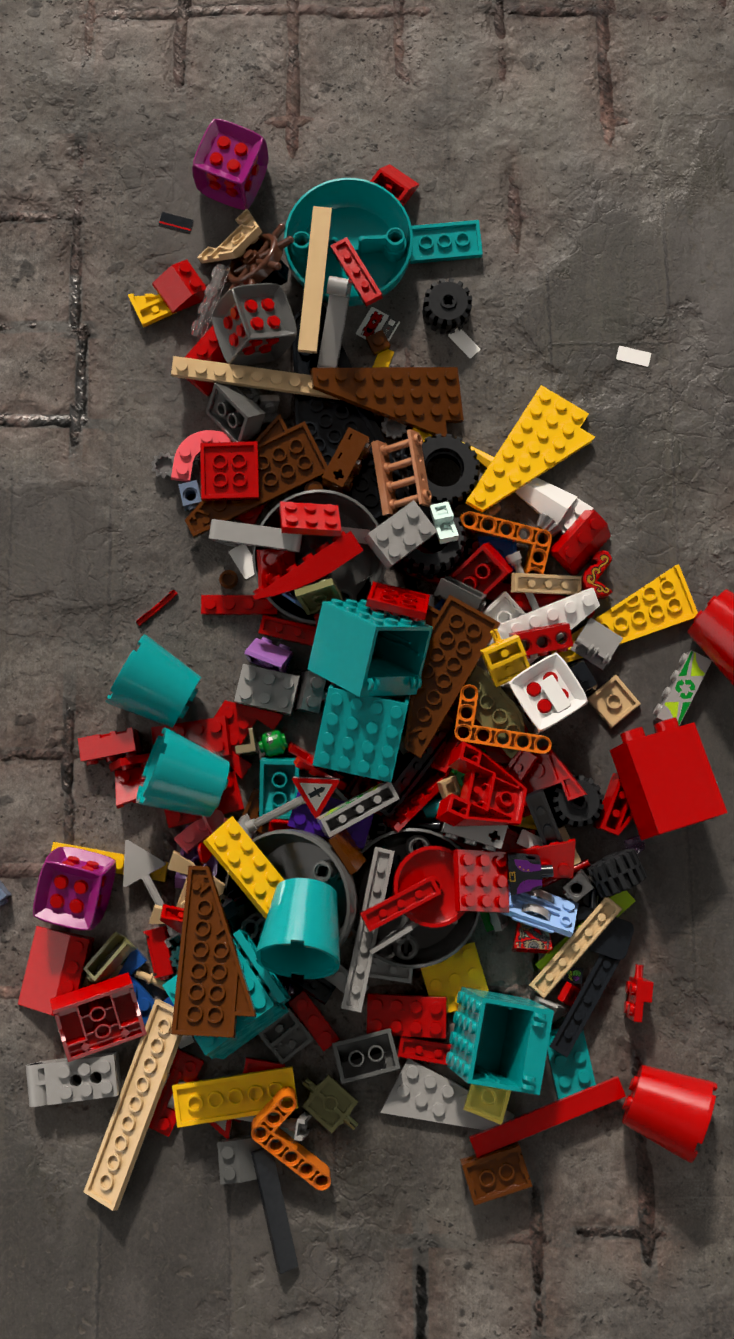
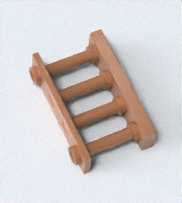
[371,429,432,517]

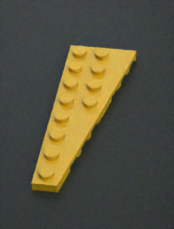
[550,564,698,664]

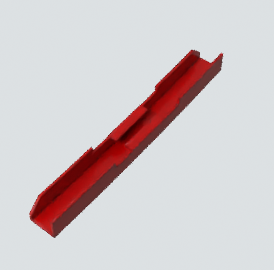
[136,590,178,627]

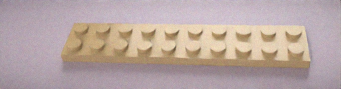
[84,999,183,1211]

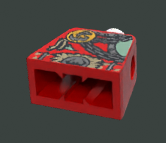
[512,922,552,954]

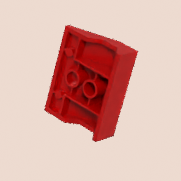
[50,972,147,1062]

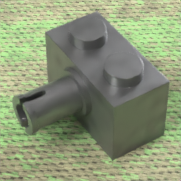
[294,671,328,714]

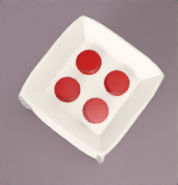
[502,652,588,735]

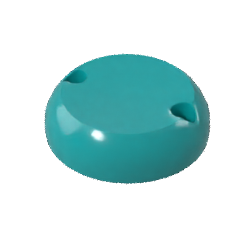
[284,178,413,307]

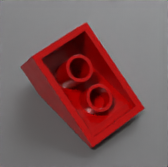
[451,542,514,595]

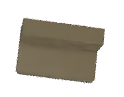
[235,728,259,757]

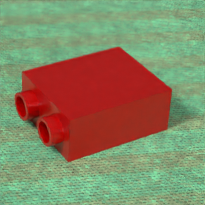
[610,717,728,840]

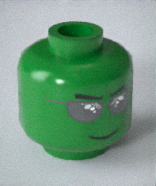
[258,730,288,757]

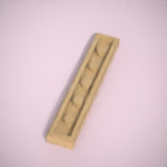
[529,897,622,999]

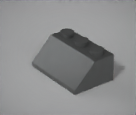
[332,1028,401,1084]

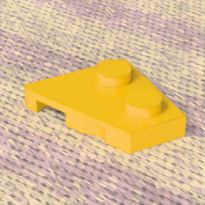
[128,294,177,328]

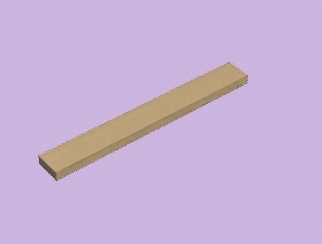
[298,206,332,354]

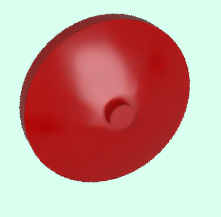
[393,846,465,928]

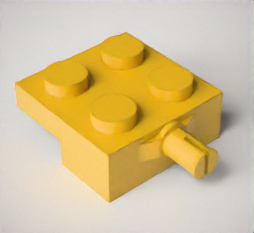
[480,629,530,687]

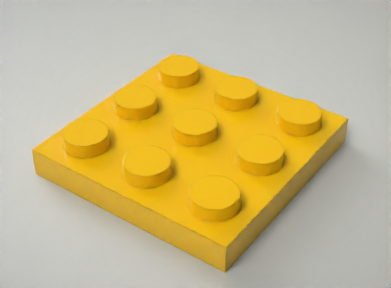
[421,942,489,1013]

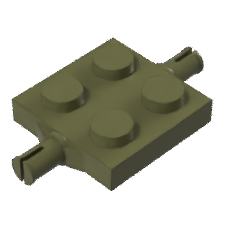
[302,1074,359,1133]

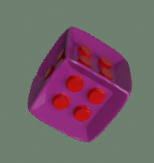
[192,119,269,210]
[33,847,116,931]

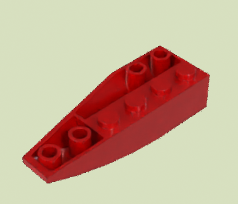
[251,531,364,601]

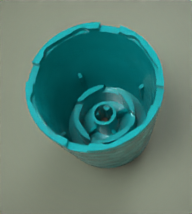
[105,634,201,728]
[136,728,230,817]
[255,878,340,979]

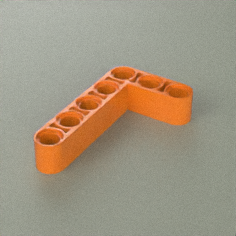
[459,511,552,574]
[455,684,552,754]
[251,1086,331,1191]

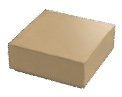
[437,775,461,799]

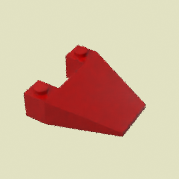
[436,741,527,826]

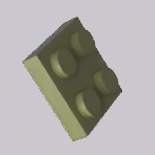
[294,578,344,615]

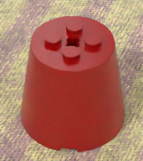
[687,589,734,686]
[622,1065,717,1163]

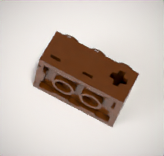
[322,427,371,494]
[460,1142,532,1206]

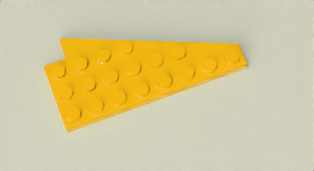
[466,385,595,513]

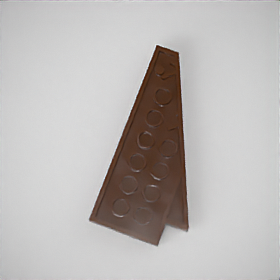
[311,367,464,437]
[185,414,328,538]
[403,595,501,759]
[171,866,257,1038]

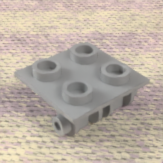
[570,618,623,670]

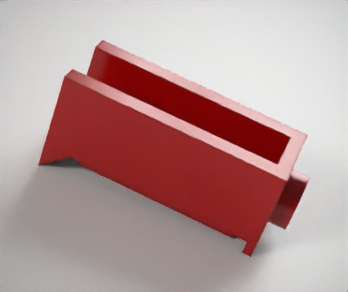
[143,926,177,981]

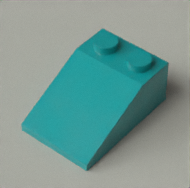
[259,757,301,819]

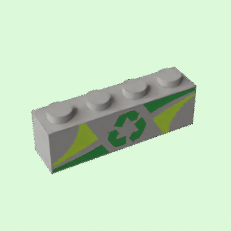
[653,650,712,726]
[316,781,400,838]

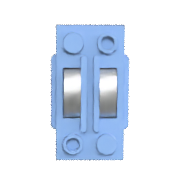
[501,879,579,938]

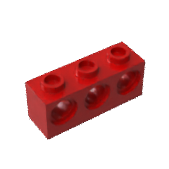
[509,622,573,659]

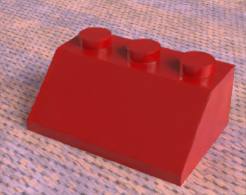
[184,325,228,396]
[549,510,611,576]

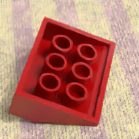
[18,926,94,1016]

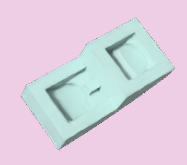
[430,502,459,544]

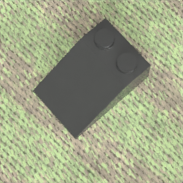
[206,382,266,442]
[217,1134,283,1185]

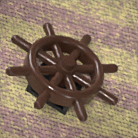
[217,223,294,291]

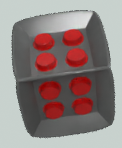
[212,283,297,366]

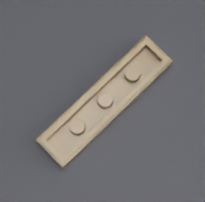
[511,573,582,595]

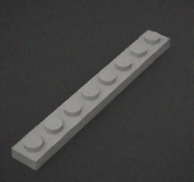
[341,847,395,1013]

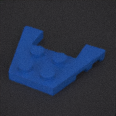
[117,947,174,1025]

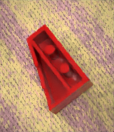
[78,727,142,765]
[593,773,633,836]

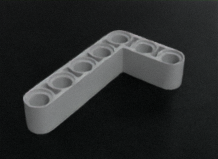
[317,276,352,368]
[208,519,302,552]

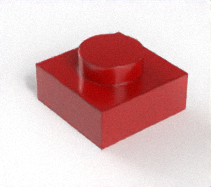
[557,981,581,1006]

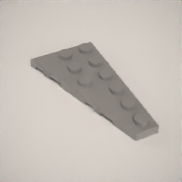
[380,1058,515,1130]

